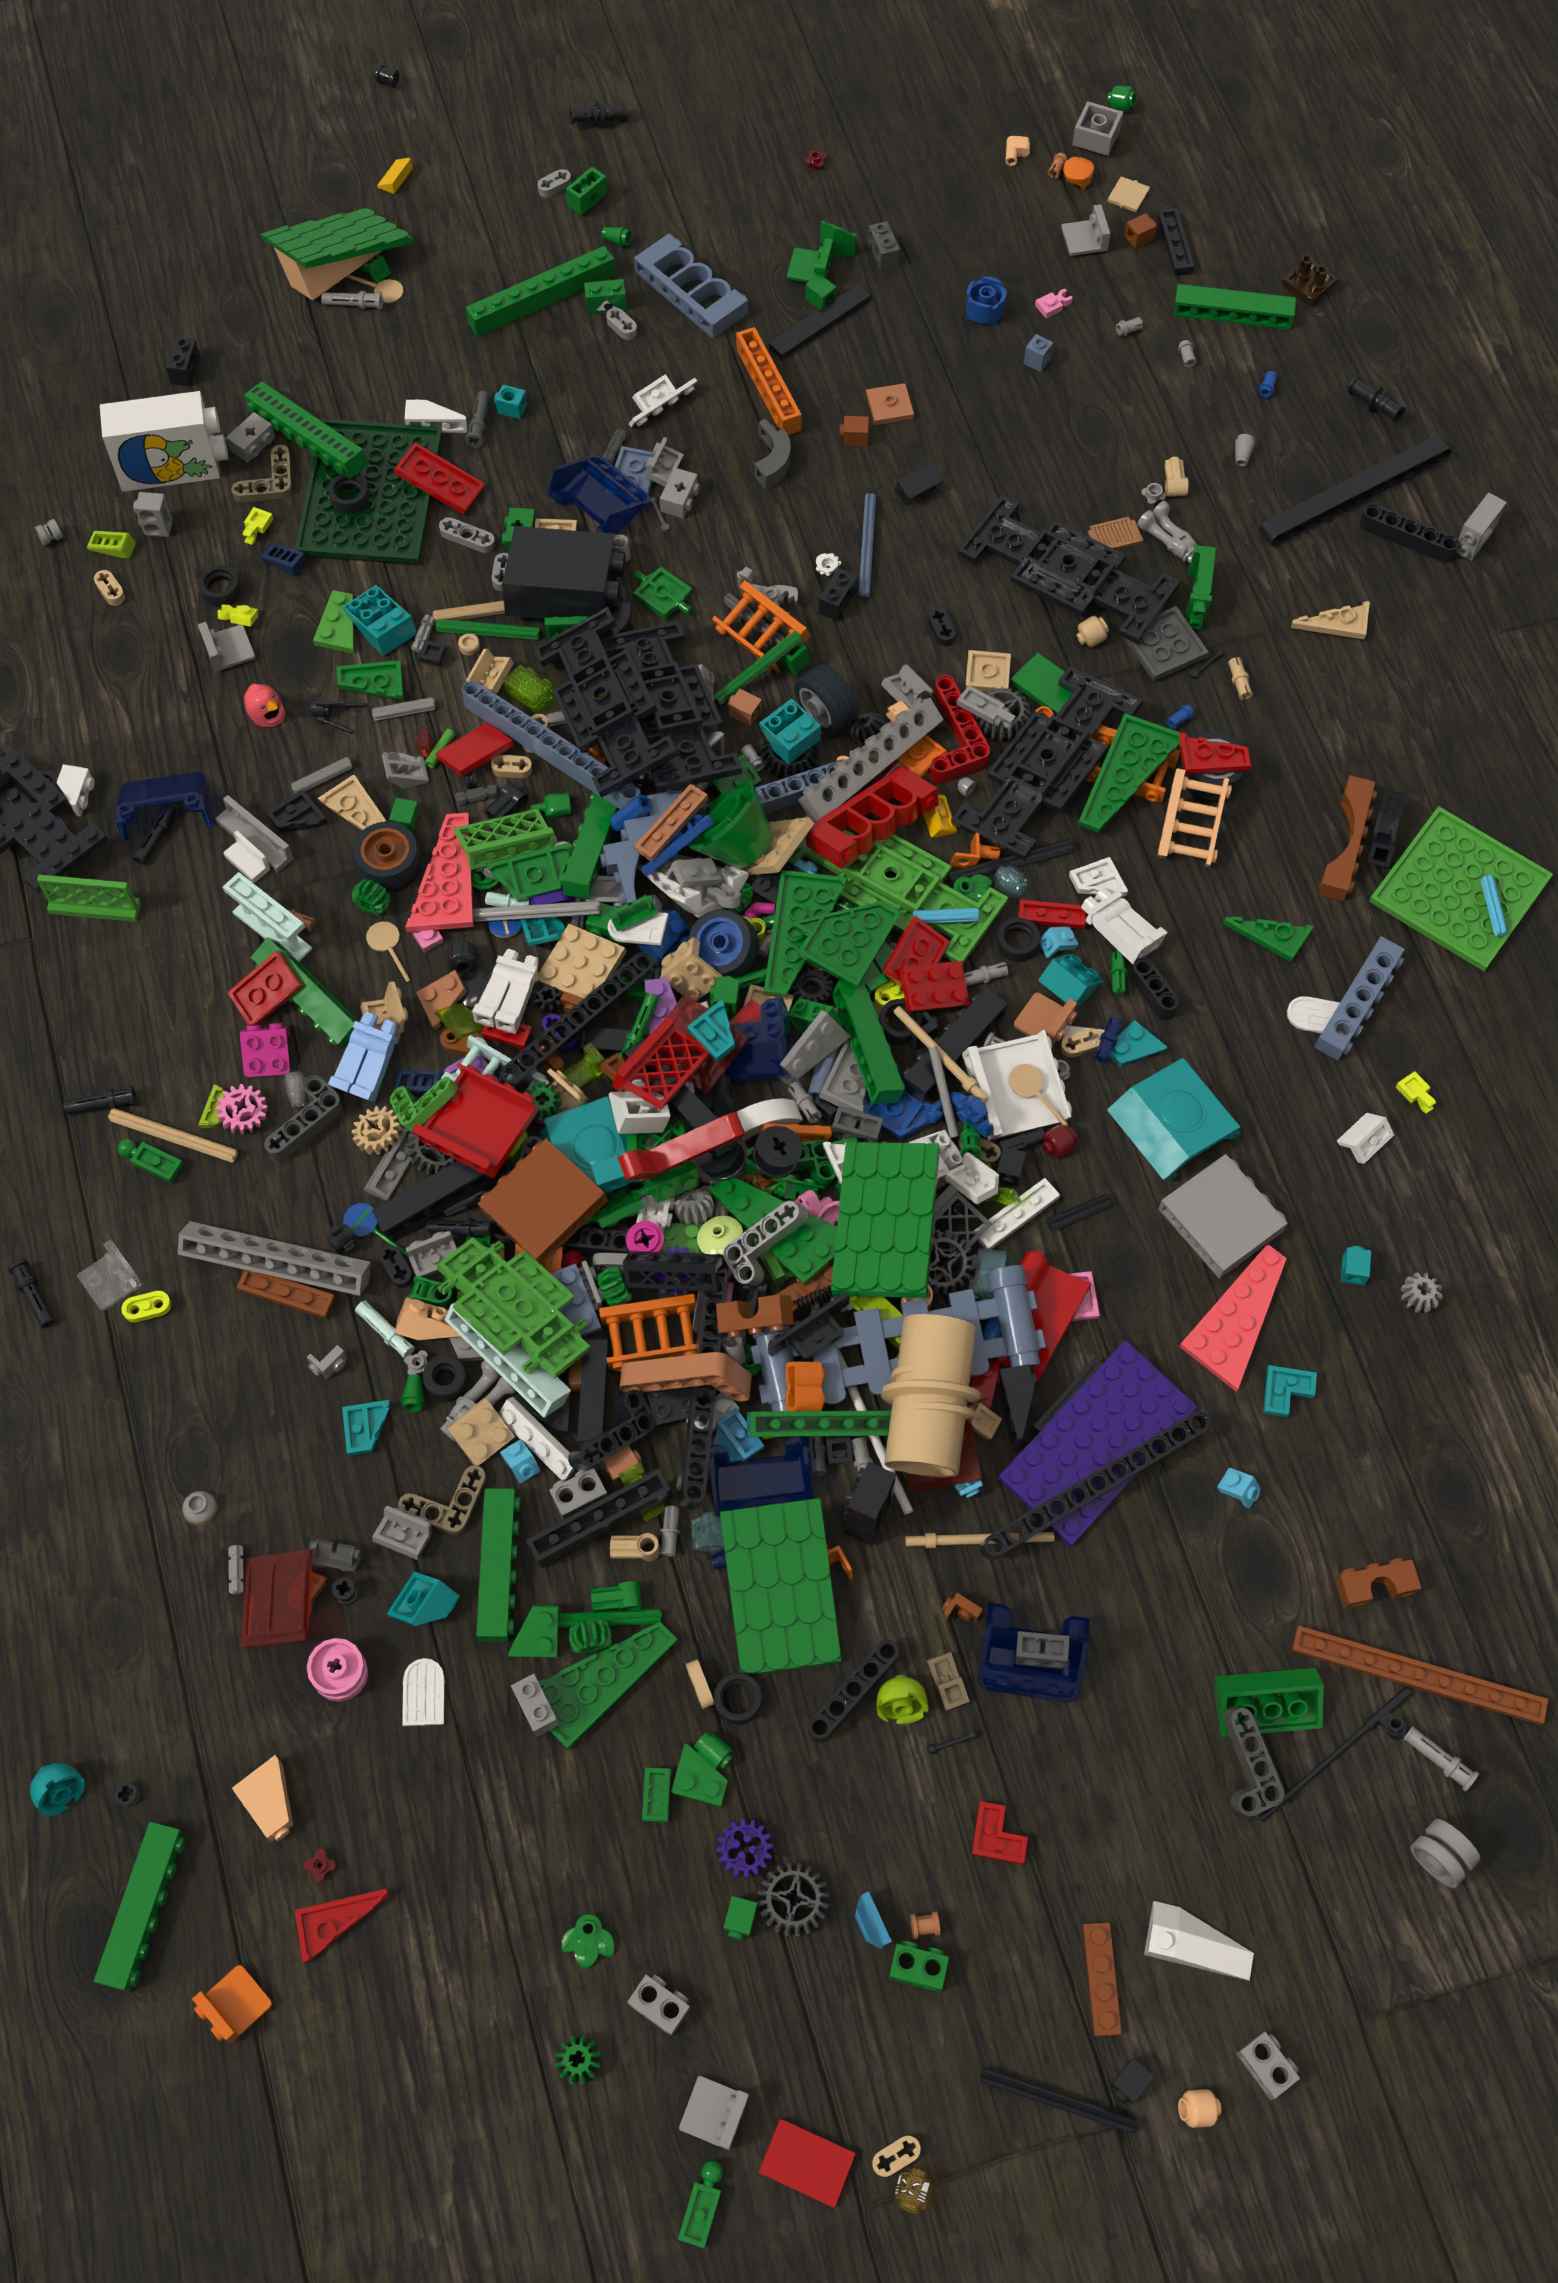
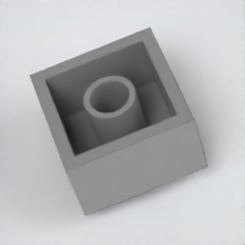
[1072,101,1123,156]

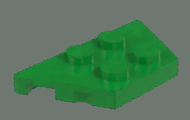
[486,843,571,902]

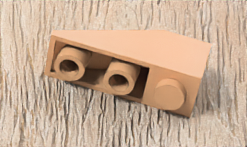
[395,1297,460,1340]

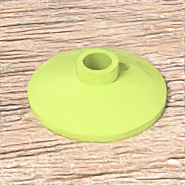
[697,1216,744,1255]

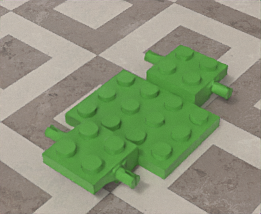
[437,1237,590,1379]

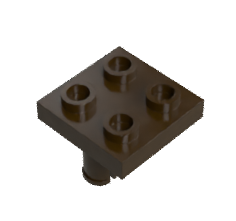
[1282,254,1338,305]

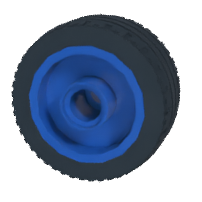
[688,909,760,978]

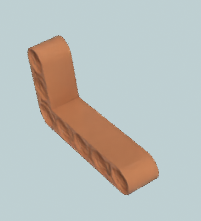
[619,1352,752,1401]

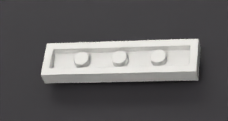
[973,1178,1060,1252]
[498,1397,575,1481]

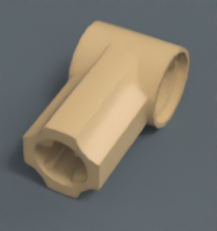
[1164,457,1188,497]
[610,1533,661,1562]

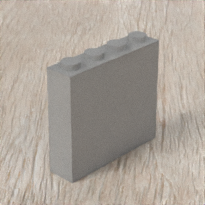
[1158,1154,1288,1279]

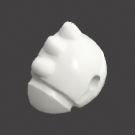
[816,553,841,577]

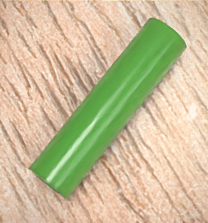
[424,729,456,768]

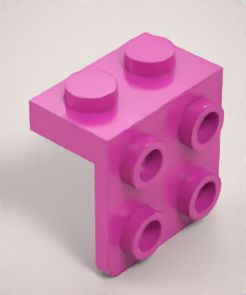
[240,1023,290,1077]

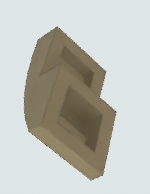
[926,1652,970,1710]

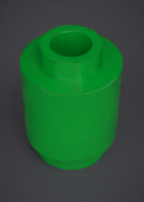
[694,1731,733,1770]

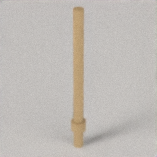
[894,1006,989,1104]
[905,1532,1054,1548]

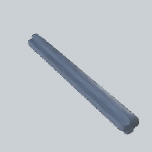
[858,493,876,598]

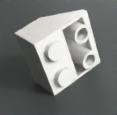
[609,1092,670,1134]
[909,1130,963,1190]

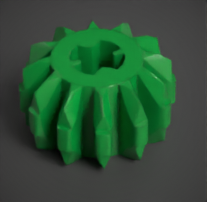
[352,879,391,916]
[525,1082,562,1122]
[597,1266,633,1306]
[569,1619,612,1654]
[555,2036,601,2084]

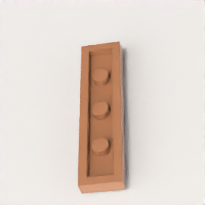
[634,784,709,862]

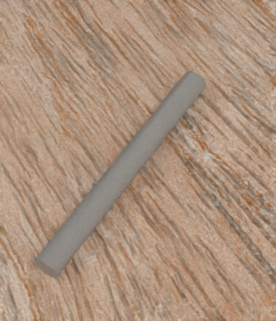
[928,1046,959,1138]

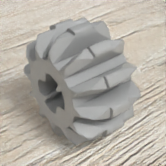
[674,1188,715,1225]
[1401,1272,1443,1314]

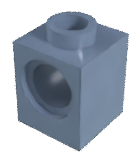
[1024,334,1053,372]

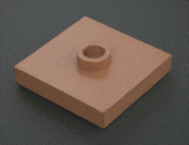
[866,383,914,425]

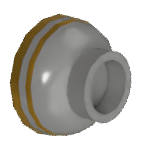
[182,1491,218,1526]

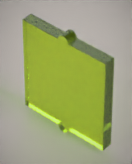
[435,1002,484,1038]

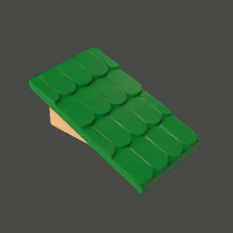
[261,208,414,301]
[831,1142,940,1298]
[720,1498,841,1676]

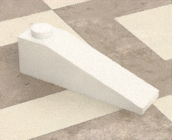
[1144,1901,1254,1981]

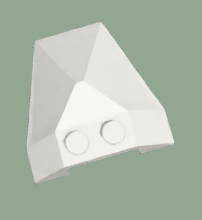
[639,854,748,917]

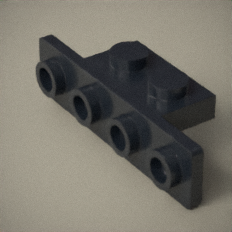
[768,1292,850,1362]

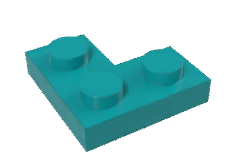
[1263,1365,1317,1417]

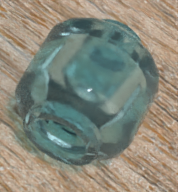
[995,865,1028,897]

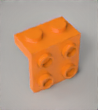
[192,1965,272,2043]

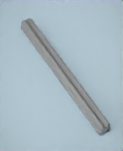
[473,901,601,922]

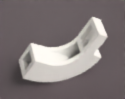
[737,1099,803,1143]

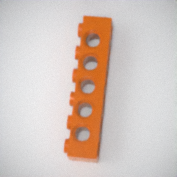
[736,327,802,435]

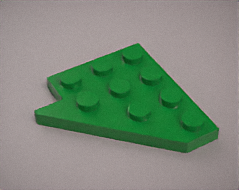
[792,901,901,988]

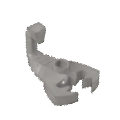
[737,567,798,621]

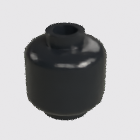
[447,940,477,974]

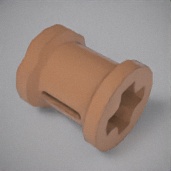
[910,1911,940,1939]

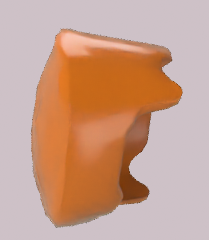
[1063,157,1094,190]

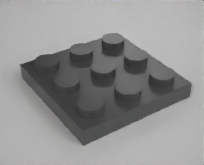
[1123,606,1209,681]

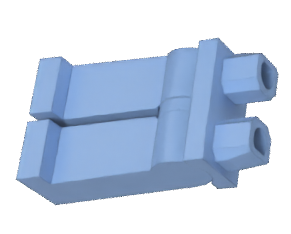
[328,1011,399,1103]

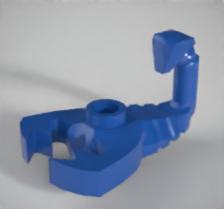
[925,1092,994,1138]

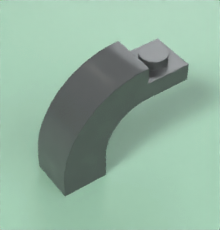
[754,418,791,490]

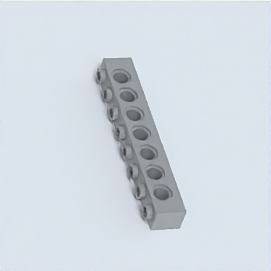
[798,698,944,821]
[178,1221,371,1296]

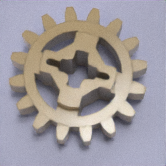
[352,1106,403,1155]

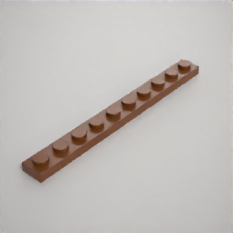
[1291,1625,1548,1725]

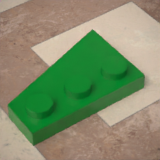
[337,660,404,700]

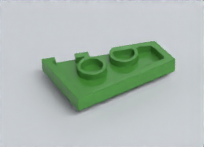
[313,590,354,654]

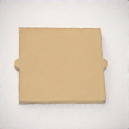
[1107,176,1150,212]

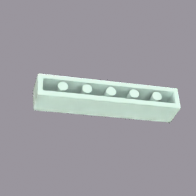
[444,1303,571,1418]

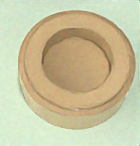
[458,634,480,655]

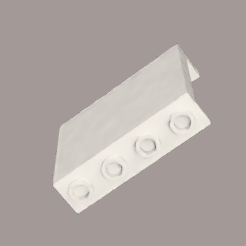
[962,1030,1072,1141]

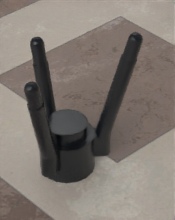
[311,700,366,734]

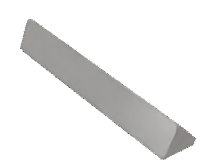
[364,1121,427,1201]

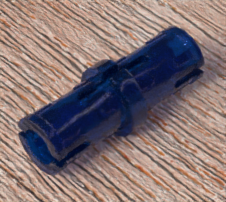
[1094,1017,1123,1063]

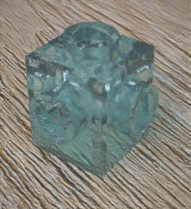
[691,1513,724,1553]

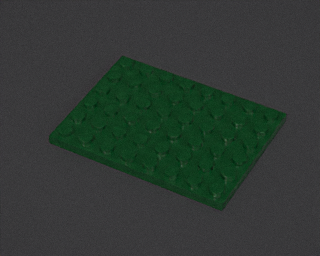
[295,419,443,564]

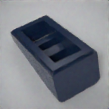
[261,543,307,577]
[394,1070,443,1096]

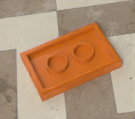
[884,721,947,778]

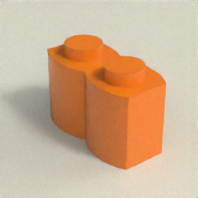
[785,1362,825,1411]

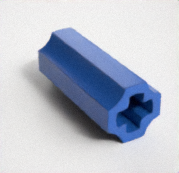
[610,794,653,831]

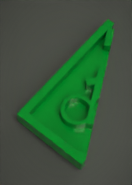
[1223,917,1313,962]

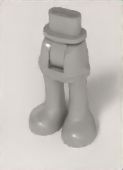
[1137,501,1197,563]
[440,1360,516,1441]

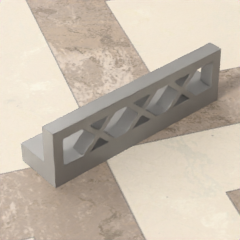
[215,795,293,873]

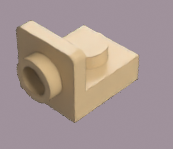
[964,1403,1002,1440]

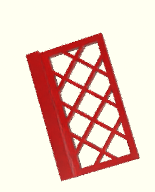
[613,1017,710,1110]

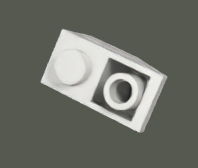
[57,764,94,817]

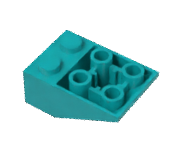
[342,585,417,656]

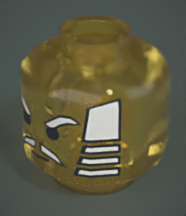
[894,2168,934,2214]

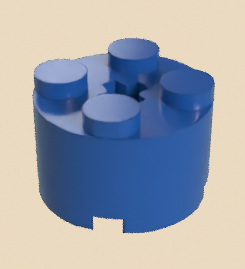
[965,277,1007,326]

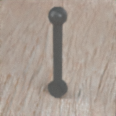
[649,497,669,532]

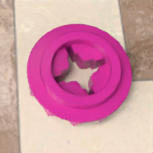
[626,1221,664,1252]

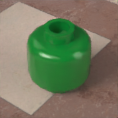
[1107,85,1137,112]

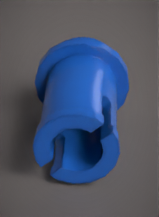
[1259,371,1278,398]
[1166,705,1194,730]

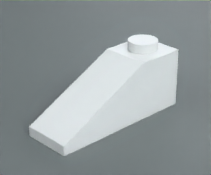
[405,399,468,433]

